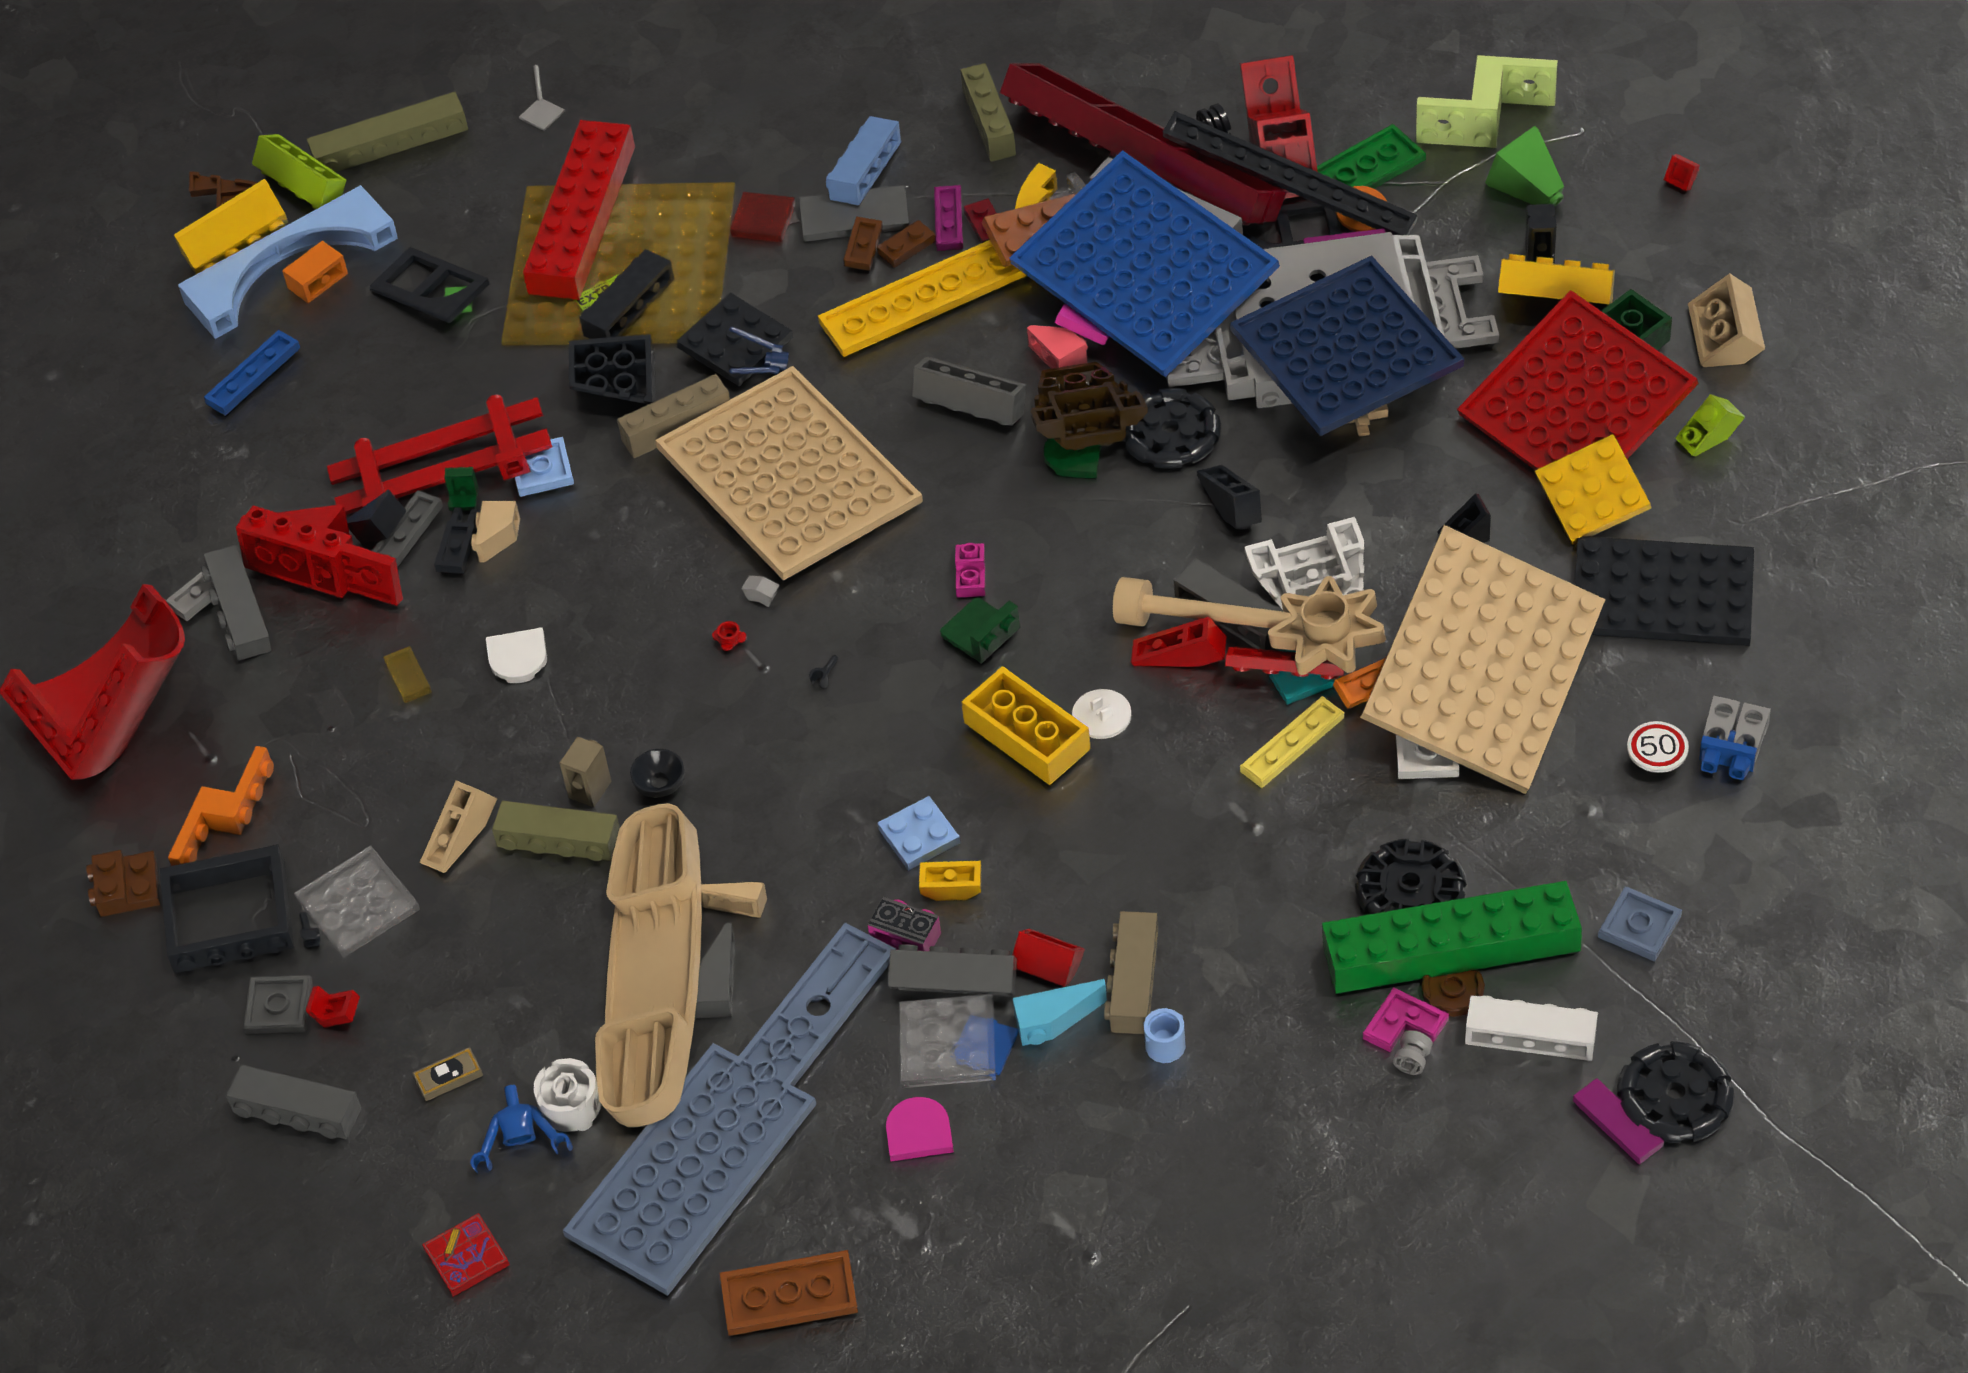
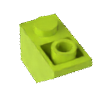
[1675,394,1745,457]

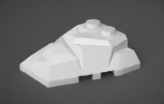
[1244,517,1364,610]

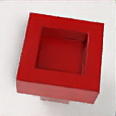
[1663,154,1700,191]

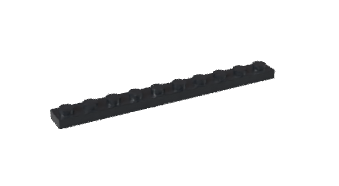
[1163,111,1418,235]

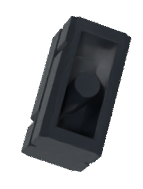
[1525,204,1557,264]

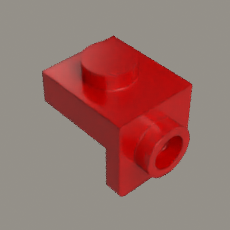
[306,986,360,1028]

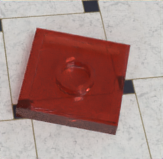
[730,192,796,242]

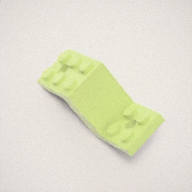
[1416,55,1558,148]

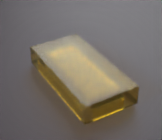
[383,646,431,703]

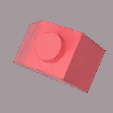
[1027,325,1088,369]

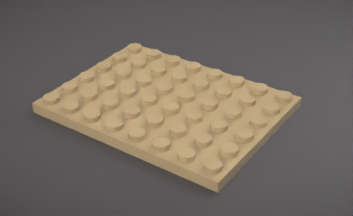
[655,366,923,580]
[1360,525,1606,794]

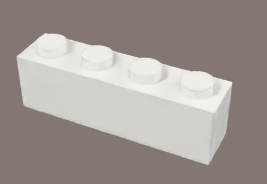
[1465,995,1598,1061]

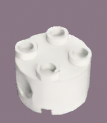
[534,1058,601,1132]

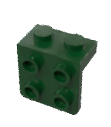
[940,598,1020,664]

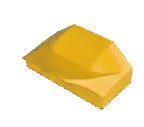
[919,861,981,901]

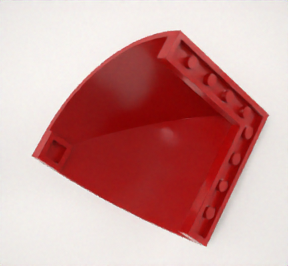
[0,584,185,780]

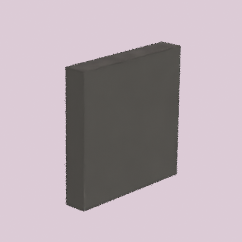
[243,975,312,1035]

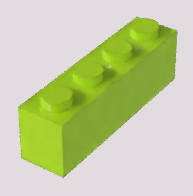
[252,134,346,210]

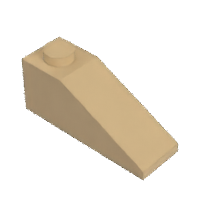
[420,781,497,873]

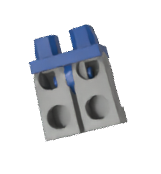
[1699,695,1771,780]

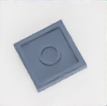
[1598,886,1682,962]

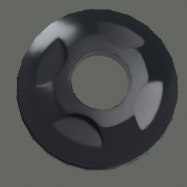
[630,749,685,798]

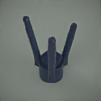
[729,327,789,374]

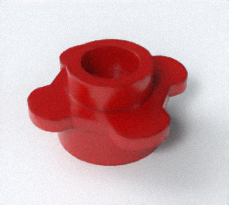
[712,621,747,651]

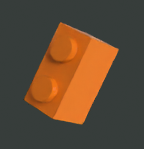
[282,240,348,304]

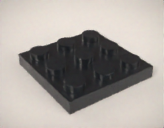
[677,292,793,386]

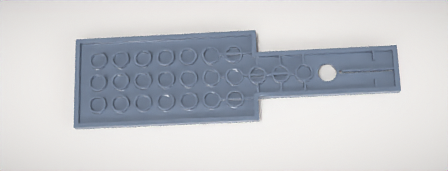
[563,923,896,1296]

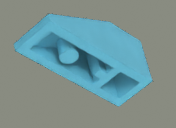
[1013,979,1107,1046]

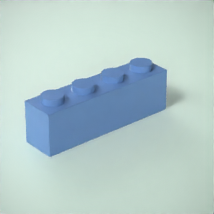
[826,116,901,205]

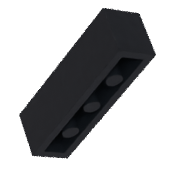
[579,249,675,339]

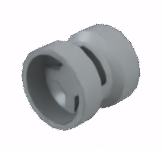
[1393,1030,1433,1075]

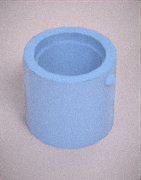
[1144,1008,1186,1063]

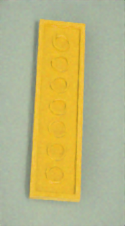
[818,240,1027,357]

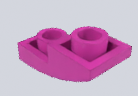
[955,543,985,598]

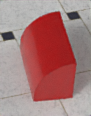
[1012,928,1085,987]

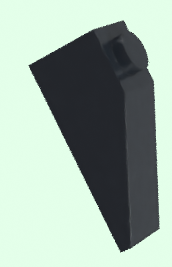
[1197,465,1262,530]

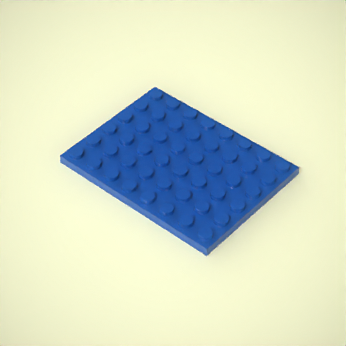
[1010,150,1280,377]

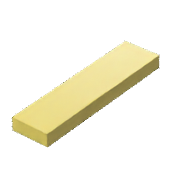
[1240,696,1344,788]

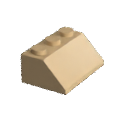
[1688,273,1765,367]

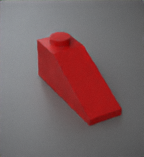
[1131,616,1226,667]

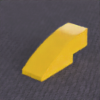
[1015,163,1057,209]

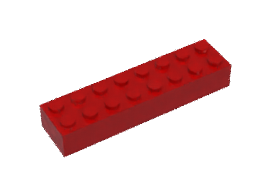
[523,120,635,300]

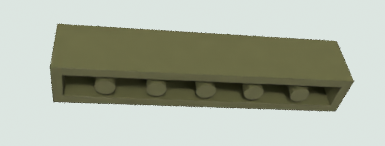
[307,92,468,172]

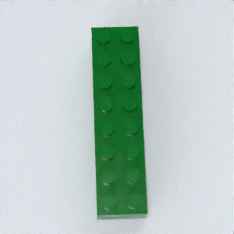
[1322,881,1582,994]

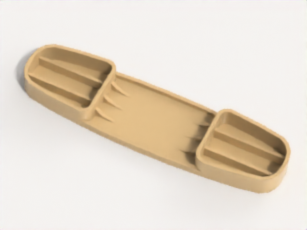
[595,803,702,1127]

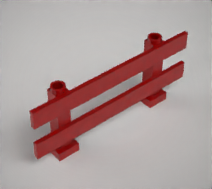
[327,395,552,515]

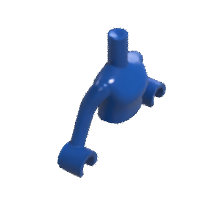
[470,1085,573,1174]

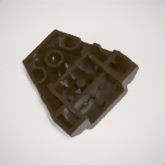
[1031,362,1148,450]

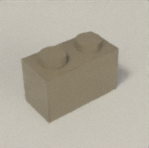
[560,737,612,807]

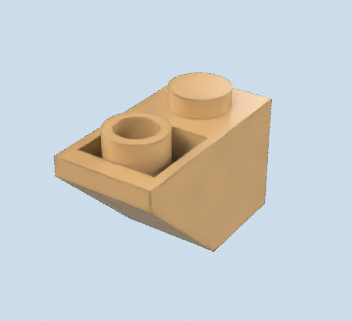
[471,501,520,562]

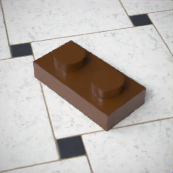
[843,216,883,271]
[877,220,936,268]

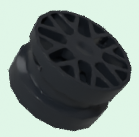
[1196,103,1232,135]

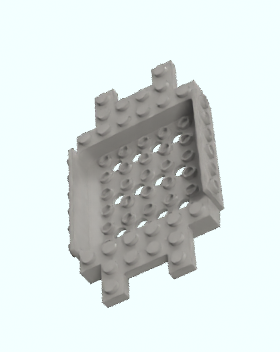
[1166,232,1499,408]

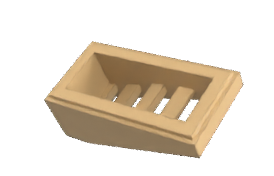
[701,882,767,918]

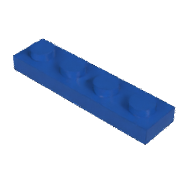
[204,330,300,415]

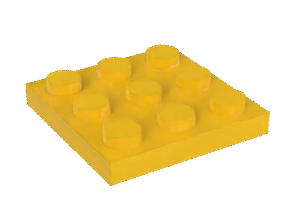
[1535,434,1651,545]

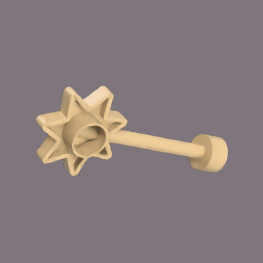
[1113,576,1386,675]

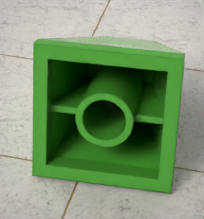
[1485,126,1564,206]

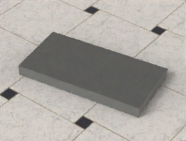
[799,185,909,242]

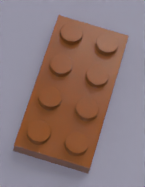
[981,193,1077,267]
[720,1250,858,1336]

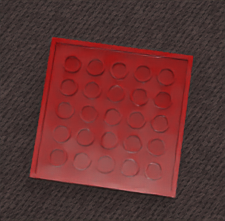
[1457,290,1699,470]

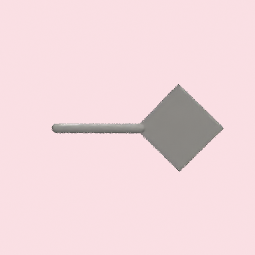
[519,65,565,131]

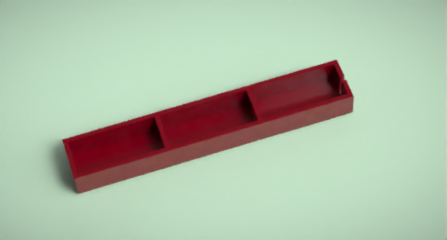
[1000,63,1287,225]

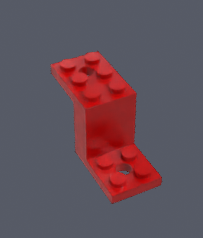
[1239,55,1318,199]

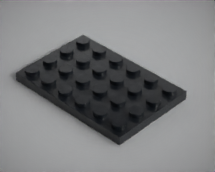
[1575,536,1754,646]

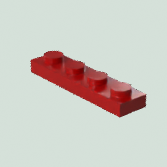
[1225,647,1345,679]

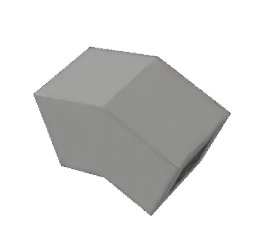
[741,576,779,607]

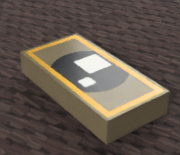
[413,1047,483,1101]

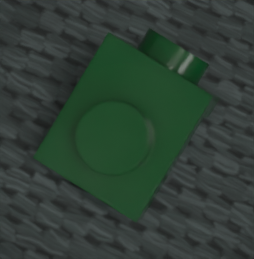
[444,467,479,511]

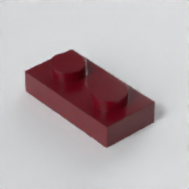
[964,198,997,243]

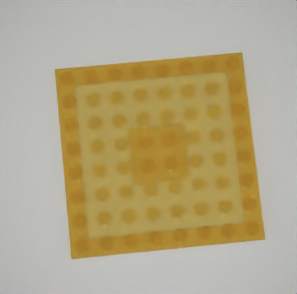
[501,182,736,345]

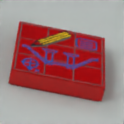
[422,1213,510,1297]

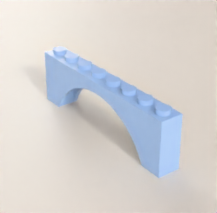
[178,185,398,339]

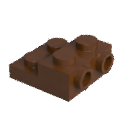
[86,850,160,917]

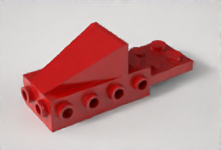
[236,504,403,606]

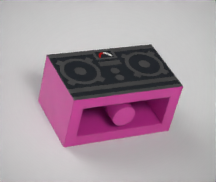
[867,897,941,951]

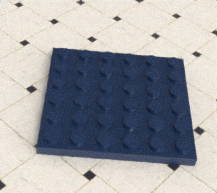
[1230,255,1464,436]

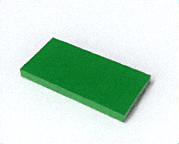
[1317,124,1426,189]

